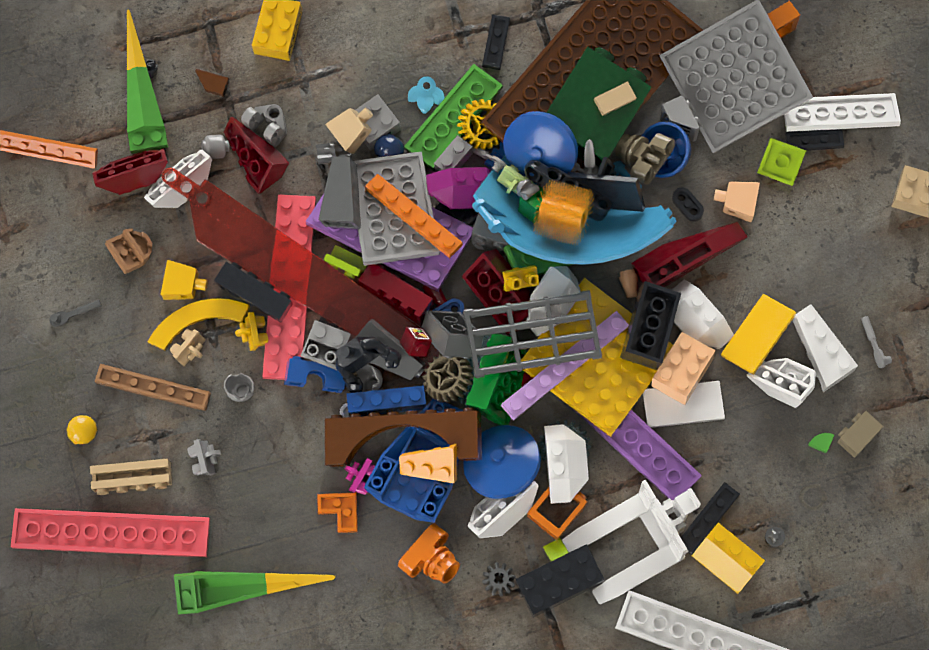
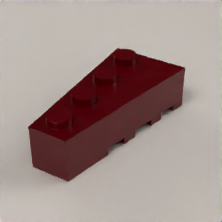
[358,264,434,327]

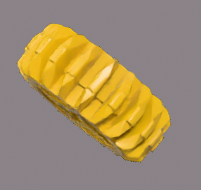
[457,99,499,150]

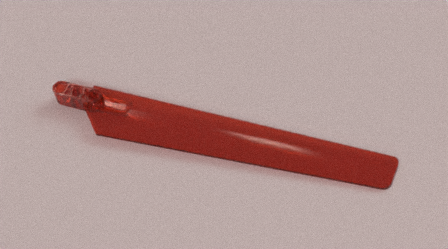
[162,167,459,386]

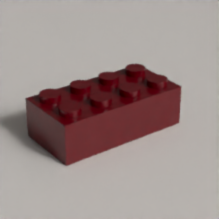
[461,249,532,335]

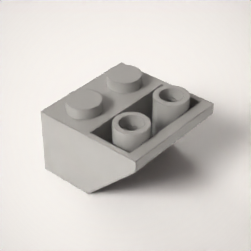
[660,95,701,142]
[301,320,352,370]

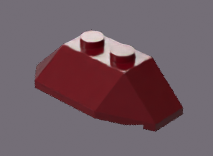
[92,149,168,195]

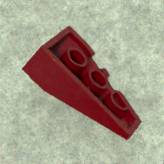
[224,117,289,194]

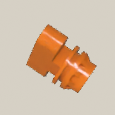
[398,523,460,584]

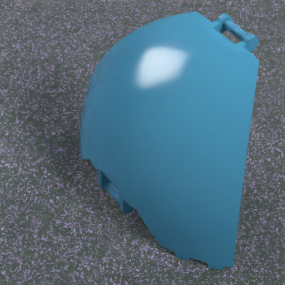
[472,155,676,264]

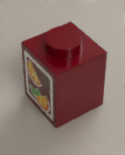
[400,327,432,357]

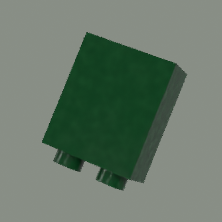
[546,47,652,168]

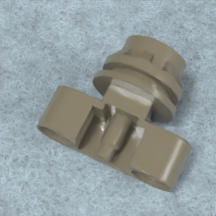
[615,133,675,185]

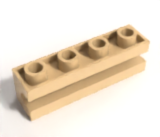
[90,459,172,495]

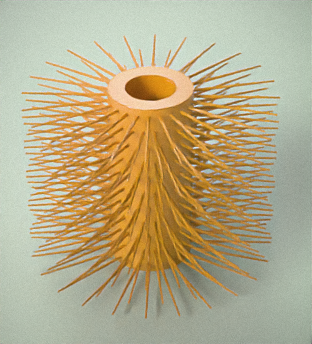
[534,180,593,245]

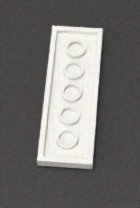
[784,93,901,132]

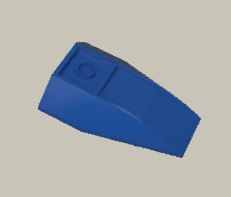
[364,399,463,523]

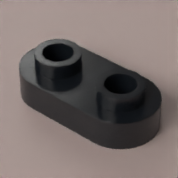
[672,187,704,222]

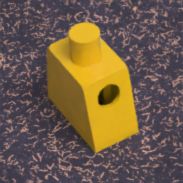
[161,260,208,300]

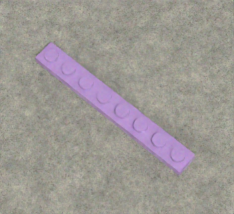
[501,311,629,420]

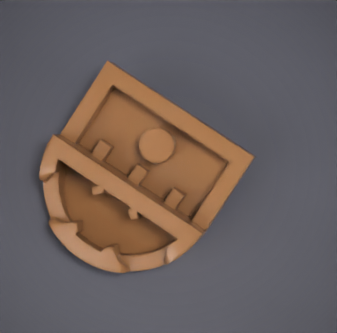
[105,228,152,274]

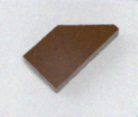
[195,69,229,97]

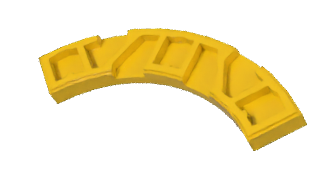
[147,298,250,351]

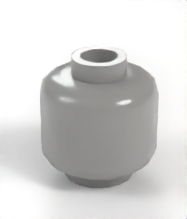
[201,134,229,159]

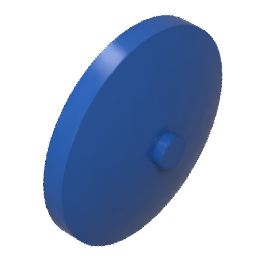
[503,111,578,177]
[463,425,541,499]

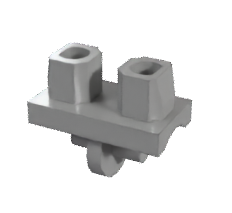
[187,439,221,476]

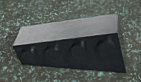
[214,261,293,323]

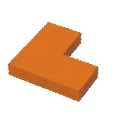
[317,493,358,533]

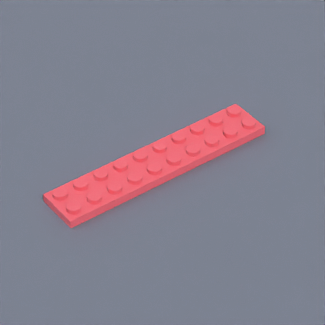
[262,195,316,380]
[11,508,210,558]

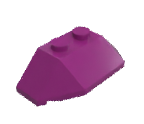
[425,167,492,209]

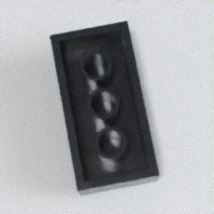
[620,281,681,370]
[515,544,605,618]

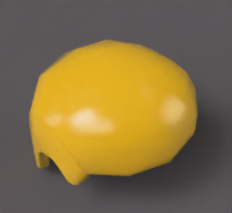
[66,415,97,444]

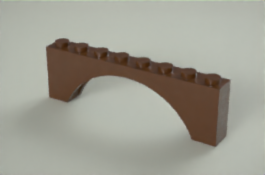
[325,408,482,467]

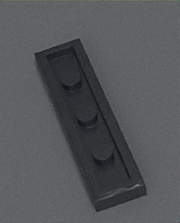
[681,482,740,555]

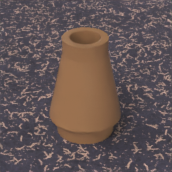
[619,269,638,298]

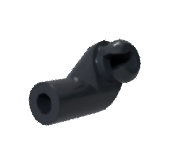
[146,59,158,79]

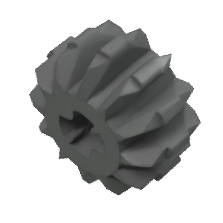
[482,562,516,597]

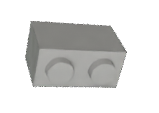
[434,135,473,172]

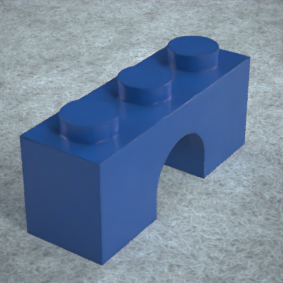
[284,356,345,393]

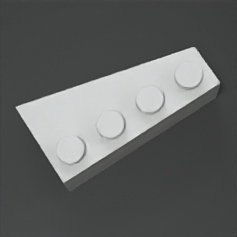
[793,304,858,393]

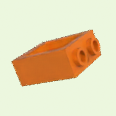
[767,0,800,38]
[527,487,587,540]

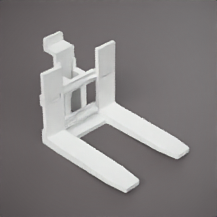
[562,480,701,604]

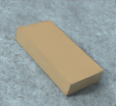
[594,82,637,116]

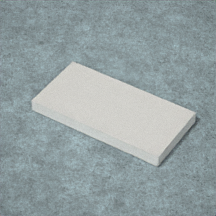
[643,381,725,428]

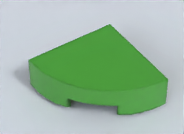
[808,433,834,453]

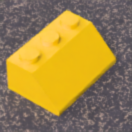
[692,522,765,594]

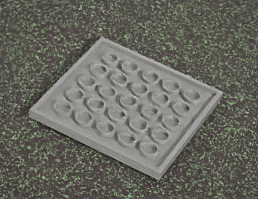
[660,0,813,154]

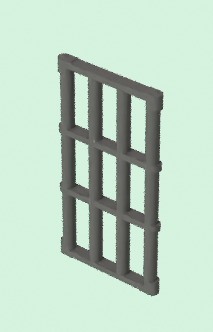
[463,290,602,378]

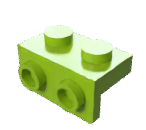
[324,245,367,279]

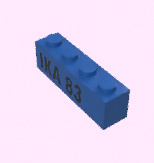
[347,385,426,417]

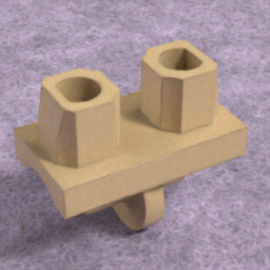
[170,329,205,366]

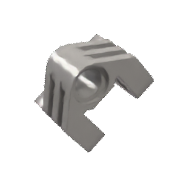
[241,104,287,147]

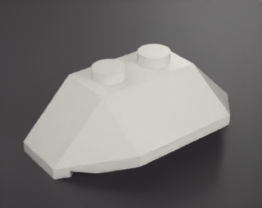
[144,149,212,208]
[527,266,581,336]
[672,279,734,349]
[747,358,816,408]
[544,425,589,504]
[468,481,538,538]

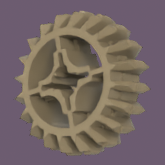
[423,353,474,403]

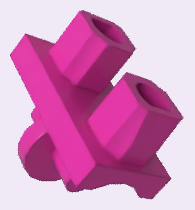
[345,458,375,495]

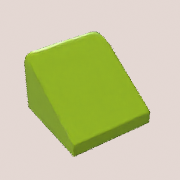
[543,538,569,562]

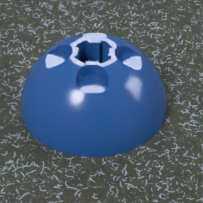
[642,122,691,178]

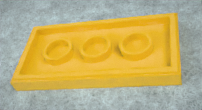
[721,294,796,375]

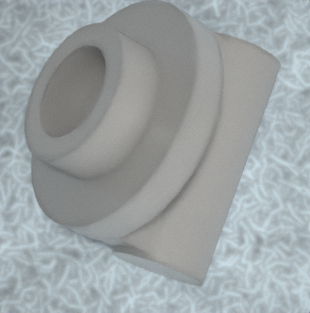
[516,179,539,200]

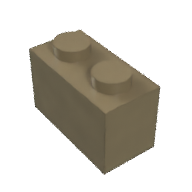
[837,411,884,458]

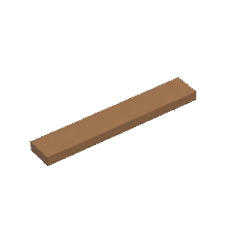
[95,364,211,411]

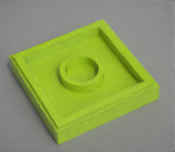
[757,138,806,186]

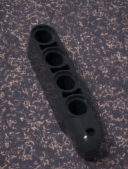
[524,160,612,221]

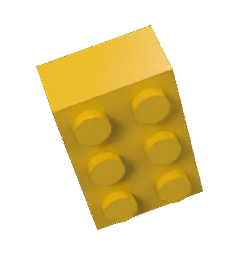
[252,0,303,61]

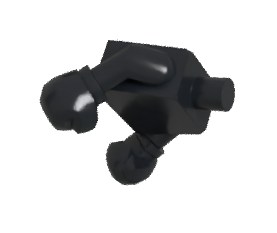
[335,337,401,393]

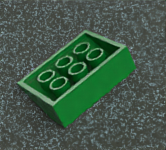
[466,334,527,426]

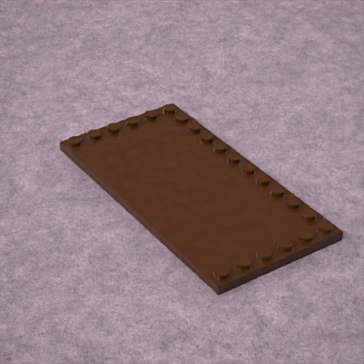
[480,0,703,173]

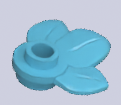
[408,77,445,114]

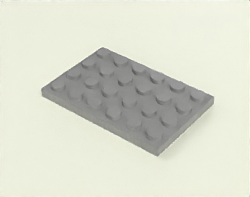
[354,152,440,266]

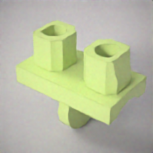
[497,165,534,194]

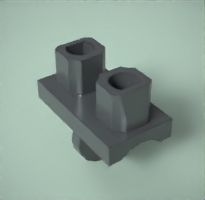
[316,141,352,164]

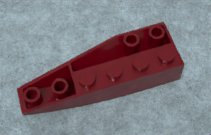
[631,222,748,287]

